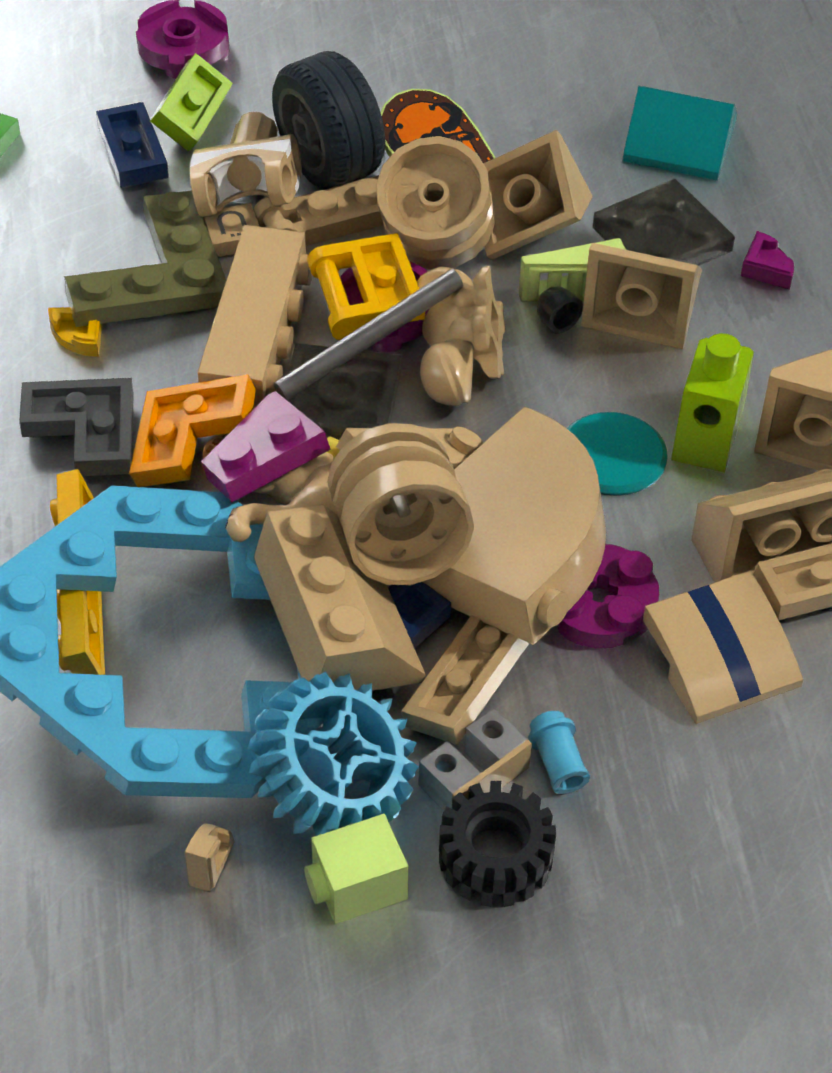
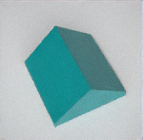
[622,85,737,181]

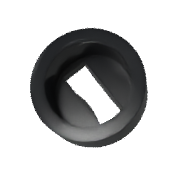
[537,287,583,333]

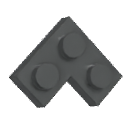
[19,378,134,476]

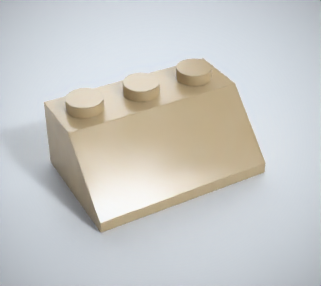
[691,469,832,583]
[254,505,426,691]

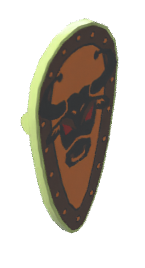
[381,89,495,164]

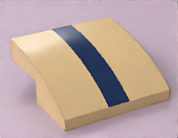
[643,571,803,724]

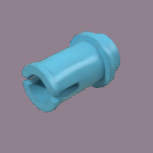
[528,711,591,794]

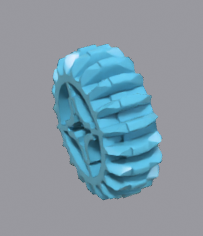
[247,671,419,836]

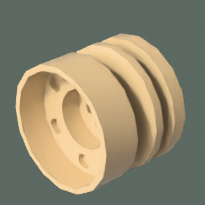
[327,423,474,585]

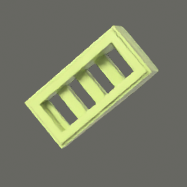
[518,238,626,302]

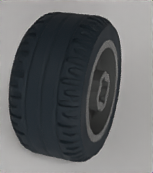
[272,51,385,189]

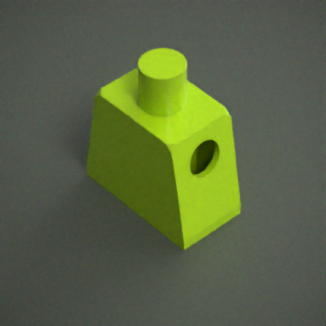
[671,333,754,473]

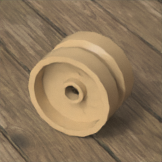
[376,136,495,270]

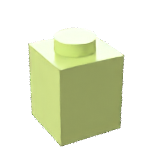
[304,814,409,924]

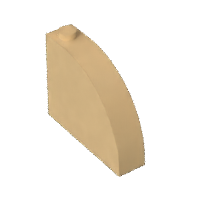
[423,406,606,645]

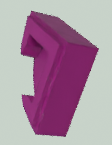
[741,231,794,290]

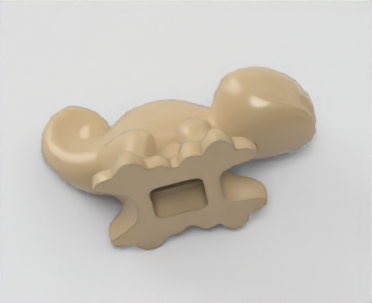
[417,266,505,406]

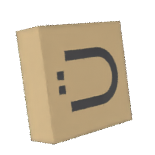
[203,203,259,257]

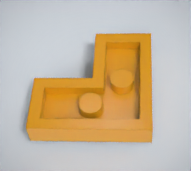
[129,374,256,487]

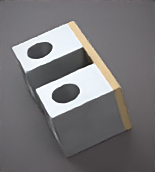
[418,708,532,810]

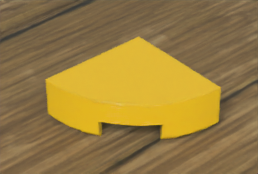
[48,307,102,357]

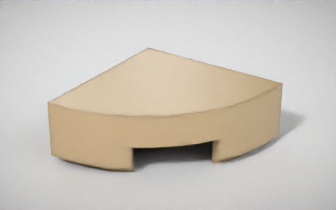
[185,823,235,892]

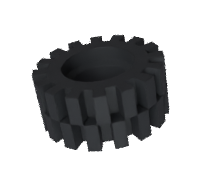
[439,781,556,907]

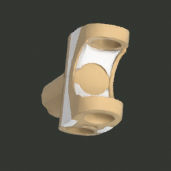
[190,112,302,217]

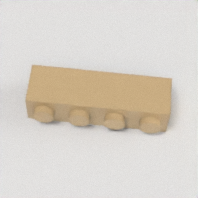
[197,225,313,409]

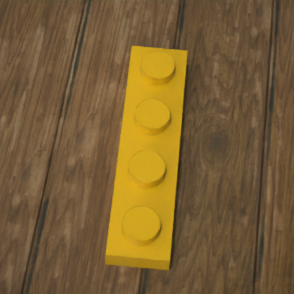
[50,469,105,675]

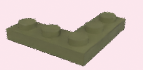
[64,190,226,327]

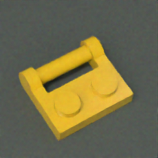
[307,233,425,340]

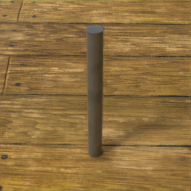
[273,269,463,400]

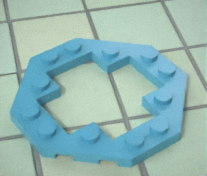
[0,486,323,798]

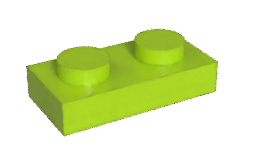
[150,53,233,152]

